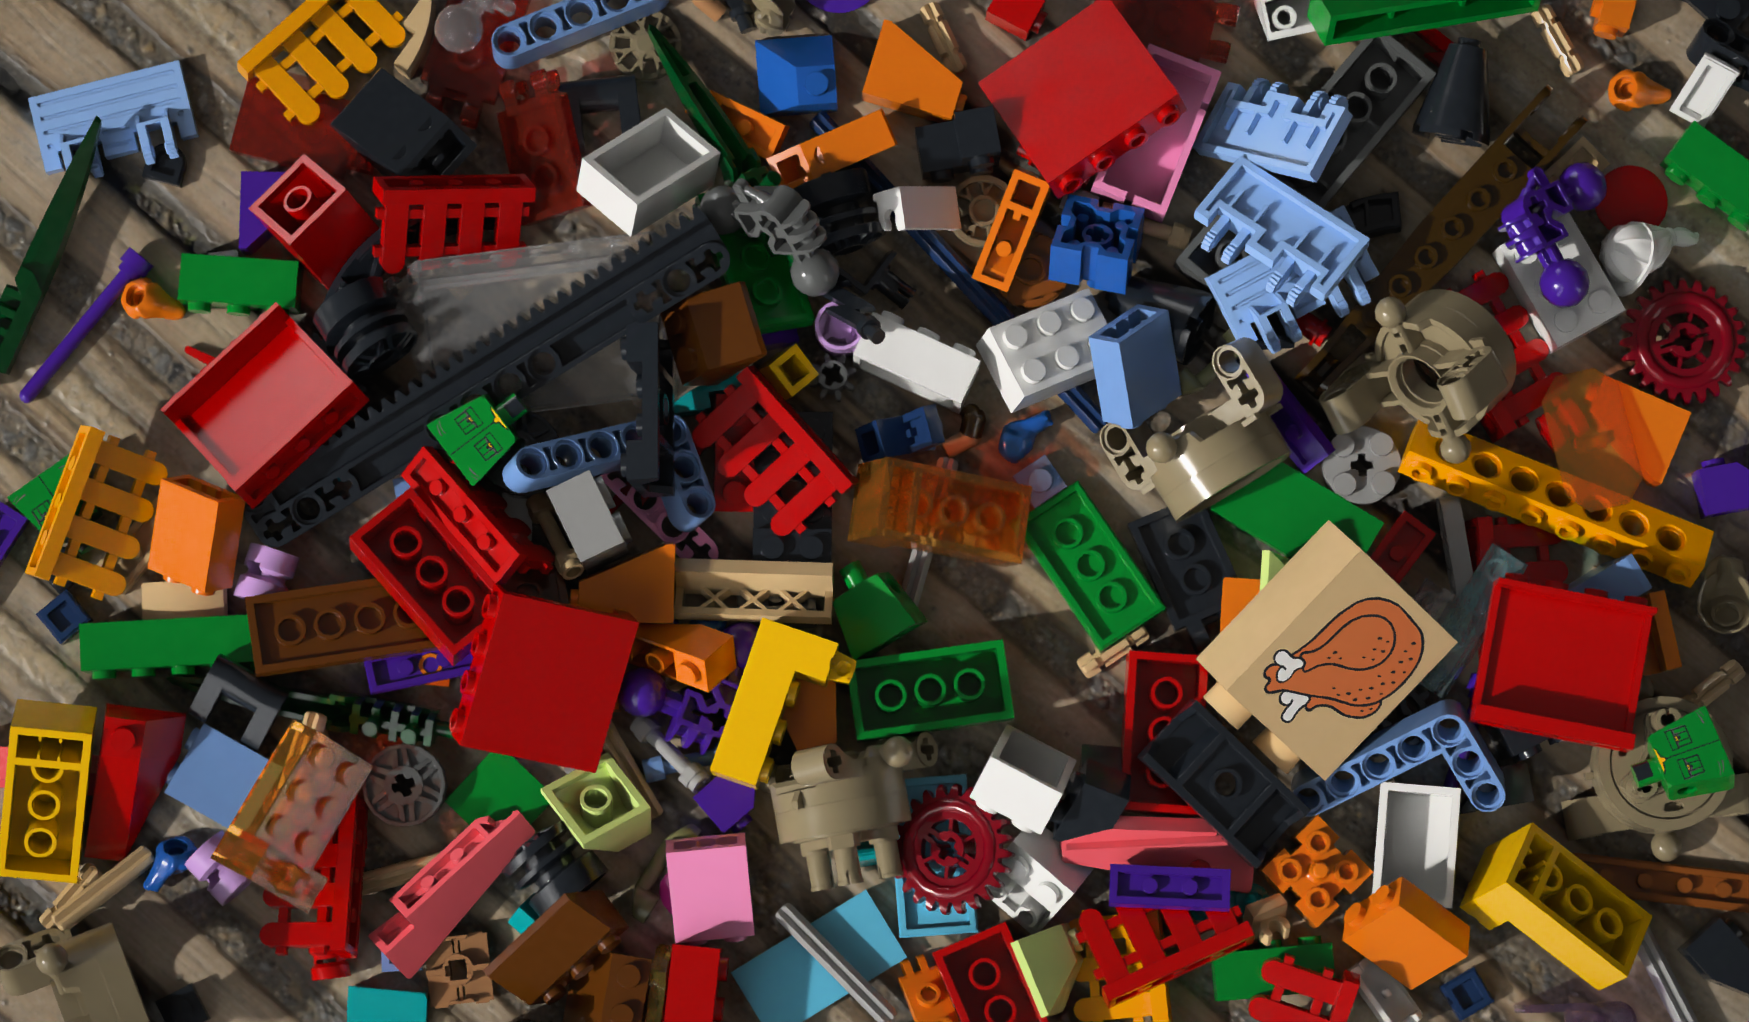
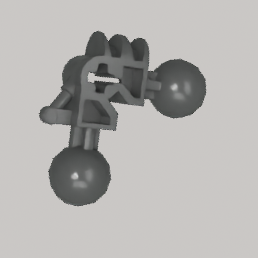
[700,178,840,297]

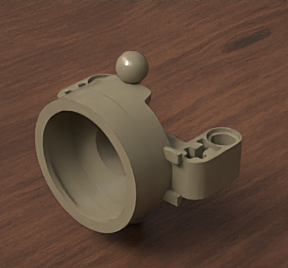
[1319,289,1517,464]
[1100,337,1292,522]
[0,922,151,1022]

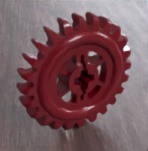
[1618,277,1748,406]
[895,783,1015,915]

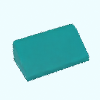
[347,986,430,1022]

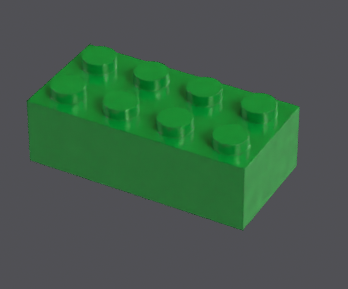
[849,639,1015,743]

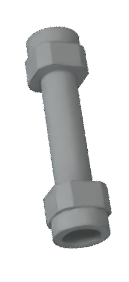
[630,716,711,793]

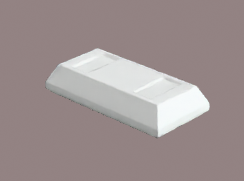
[1669,52,1740,127]

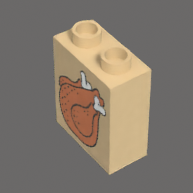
[1196,520,1458,781]

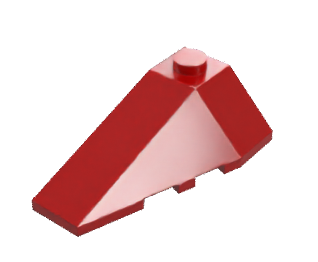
[84,703,186,861]

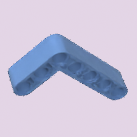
[491,0,669,69]
[502,414,716,532]
[1291,699,1506,817]

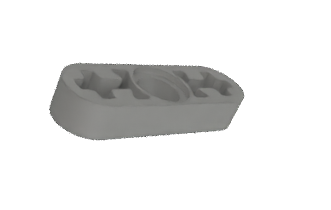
[1436,495,1477,609]

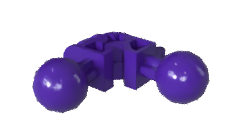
[1497,162,1607,308]
[618,621,759,755]

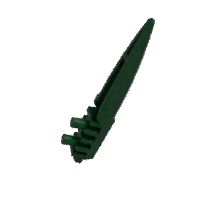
[648,24,794,264]
[0,116,102,375]
[166,676,454,747]

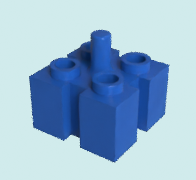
[1049,194,1145,295]

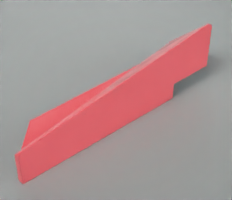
[368,810,535,979]
[1059,816,1254,893]

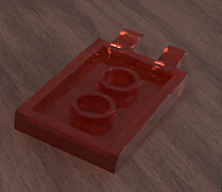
[420,0,531,130]
[1094,0,1240,64]
[496,69,592,226]
[229,77,375,180]

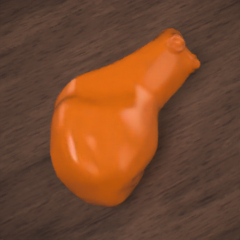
[1608,69,1672,112]
[121,277,186,320]

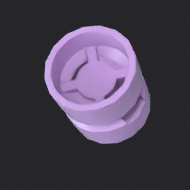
[815,302,861,358]
[233,543,300,600]
[185,830,260,906]

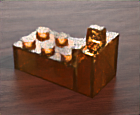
[847,457,1032,567]
[211,720,374,914]

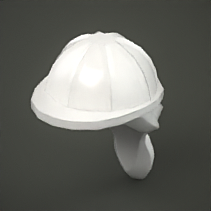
[1599,221,1699,297]

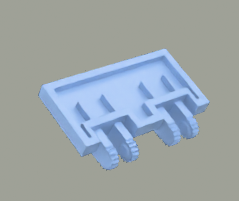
[28,60,199,178]
[1192,78,1353,183]
[1194,155,1370,307]
[1204,205,1379,354]

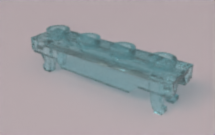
[1419,543,1528,698]

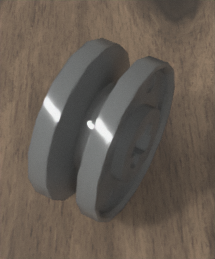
[362,744,448,827]

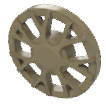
[609,12,682,81]
[953,175,1008,248]

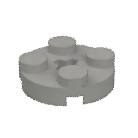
[1321,426,1401,506]

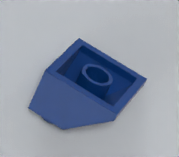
[755,35,838,117]

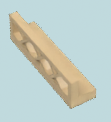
[674,558,835,624]

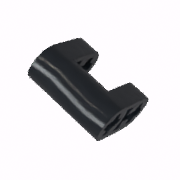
[558,74,641,155]
[188,653,290,752]

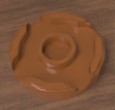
[996,231,1066,310]

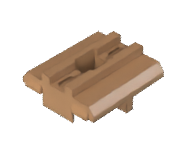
[426,931,494,1009]

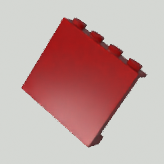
[978,0,1187,199]
[160,302,370,509]
[1468,573,1658,753]
[449,583,639,773]

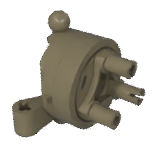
[1561,675,1749,862]
[759,732,938,892]

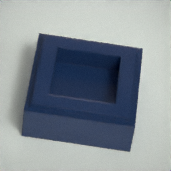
[36,589,93,645]
[1439,967,1494,1021]

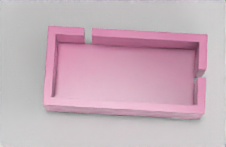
[1090,43,1222,223]

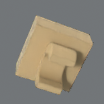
[1243,893,1290,946]

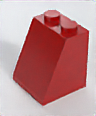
[248,154,379,290]

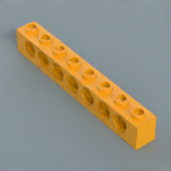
[1398,420,1714,588]

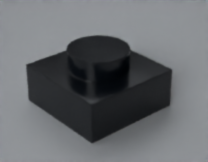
[155,983,211,1022]

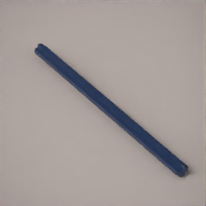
[810,111,1108,434]

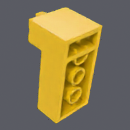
[710,617,857,790]
[0,699,98,883]
[1460,822,1652,991]

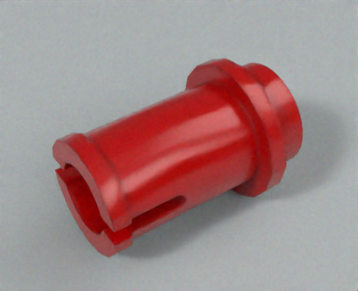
[1296,312,1333,347]

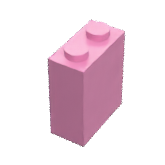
[666,832,755,946]

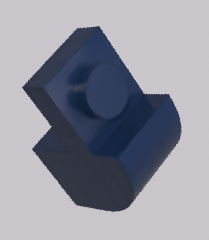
[855,404,945,467]

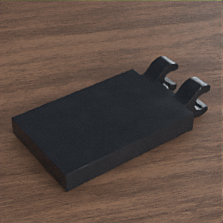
[1127,507,1238,654]

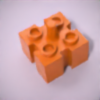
[1257,815,1374,928]

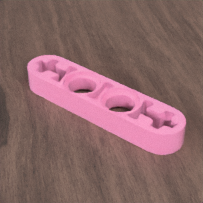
[600,473,719,559]

